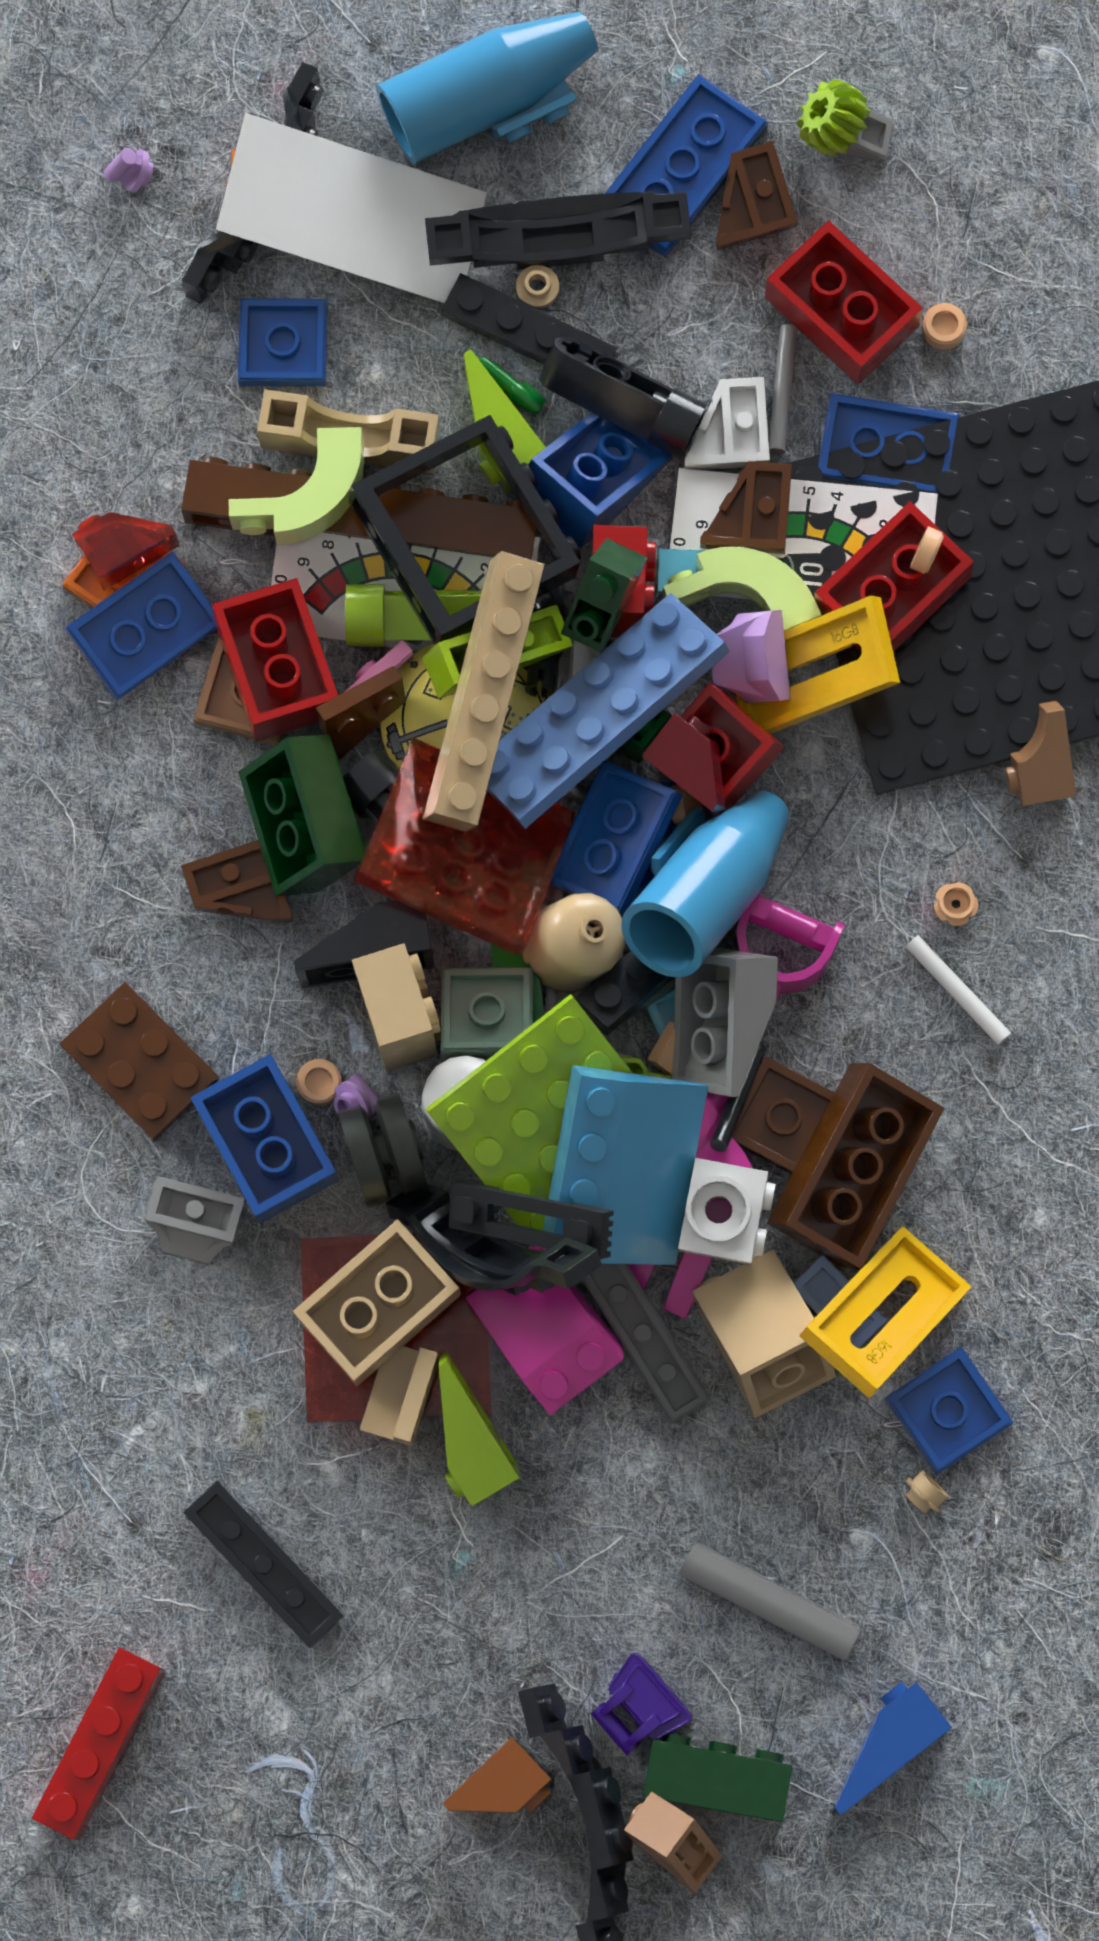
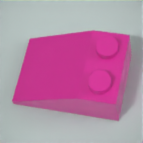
[465,1245,623,1415]

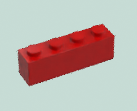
[32,1647,166,1840]

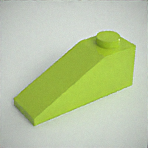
[464,349,546,494]
[422,605,573,699]
[439,1351,519,1506]

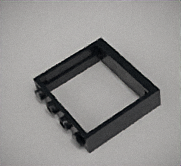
[348,415,581,645]

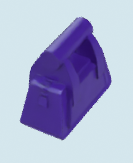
[591,1653,693,1756]

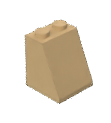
[692,1249,836,1418]

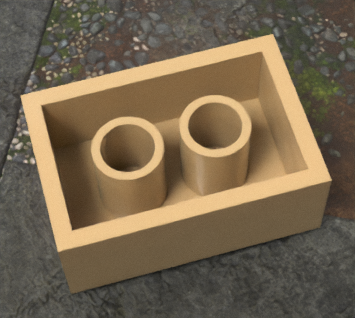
[352,943,441,1072]
[293,1219,461,1386]

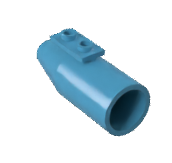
[376,12,598,165]
[621,791,790,977]

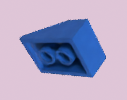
[528,412,673,549]

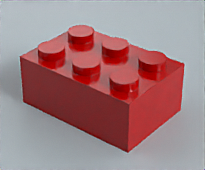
[765,220,923,385]
[814,501,974,653]
[212,578,338,742]

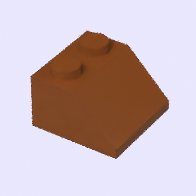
[442,1737,552,1814]

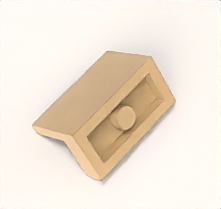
[360,1347,439,1447]

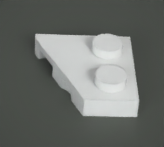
[684,377,770,470]

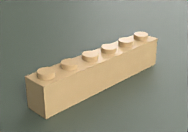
[423,551,545,832]

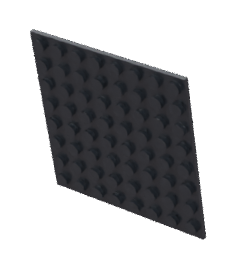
[786,380,1099,795]

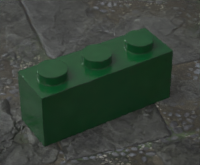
[643,1733,793,1822]

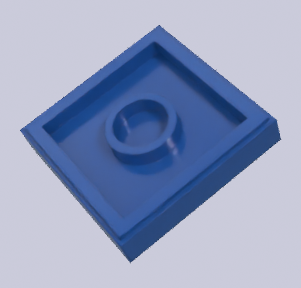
[238,298,328,387]
[885,1347,1014,1475]

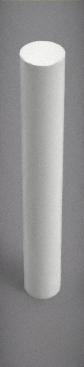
[906,935,1011,1045]

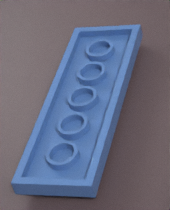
[487,593,730,829]

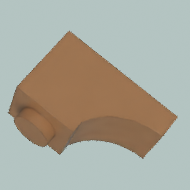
[1005,701,1076,806]
[624,1792,722,1894]

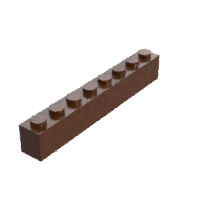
[181,457,538,560]

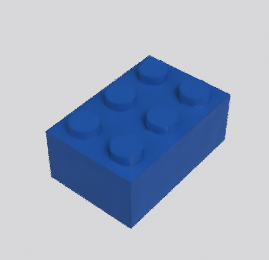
[190,1054,340,1224]

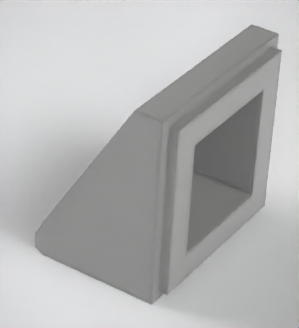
[841,109,894,162]

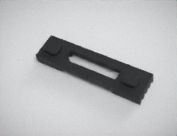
[449,1180,614,1259]

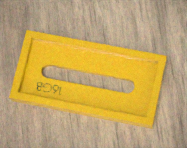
[736,596,900,734]
[799,1226,972,1399]

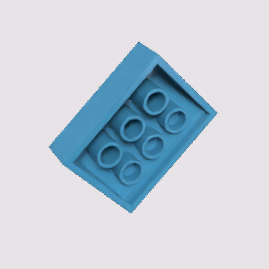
[542,1065,708,1265]

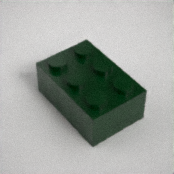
[238,734,368,897]

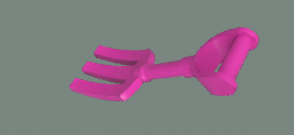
[628,889,846,1319]

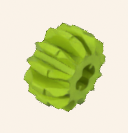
[796,78,871,157]

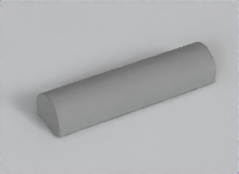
[678,1542,860,1661]

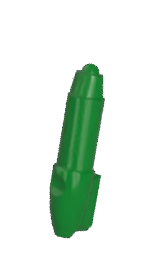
[478,356,546,414]

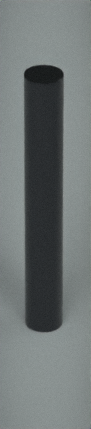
[710,1042,766,1152]

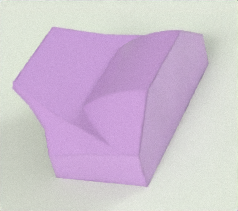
[712,610,791,703]

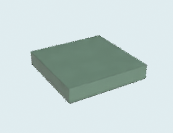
[441,968,533,1058]

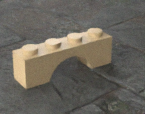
[257,389,441,474]

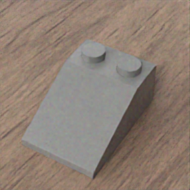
[672,948,778,1097]

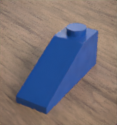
[833,1682,952,1816]

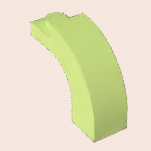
[229,427,364,546]
[663,547,821,631]

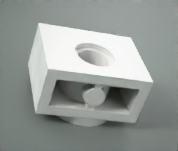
[678,1158,776,1265]

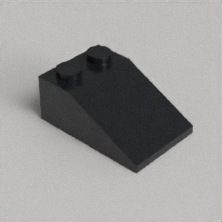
[294,892,434,989]

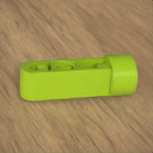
[345,584,482,647]

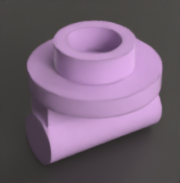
[104,148,153,193]
[333,1073,379,1119]

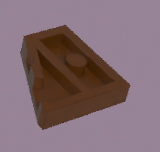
[715,141,798,251]
[700,461,792,554]
[316,666,406,760]
[181,840,294,923]

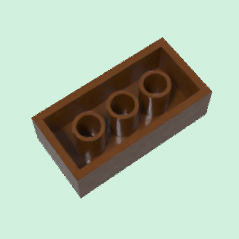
[767,1063,945,1269]

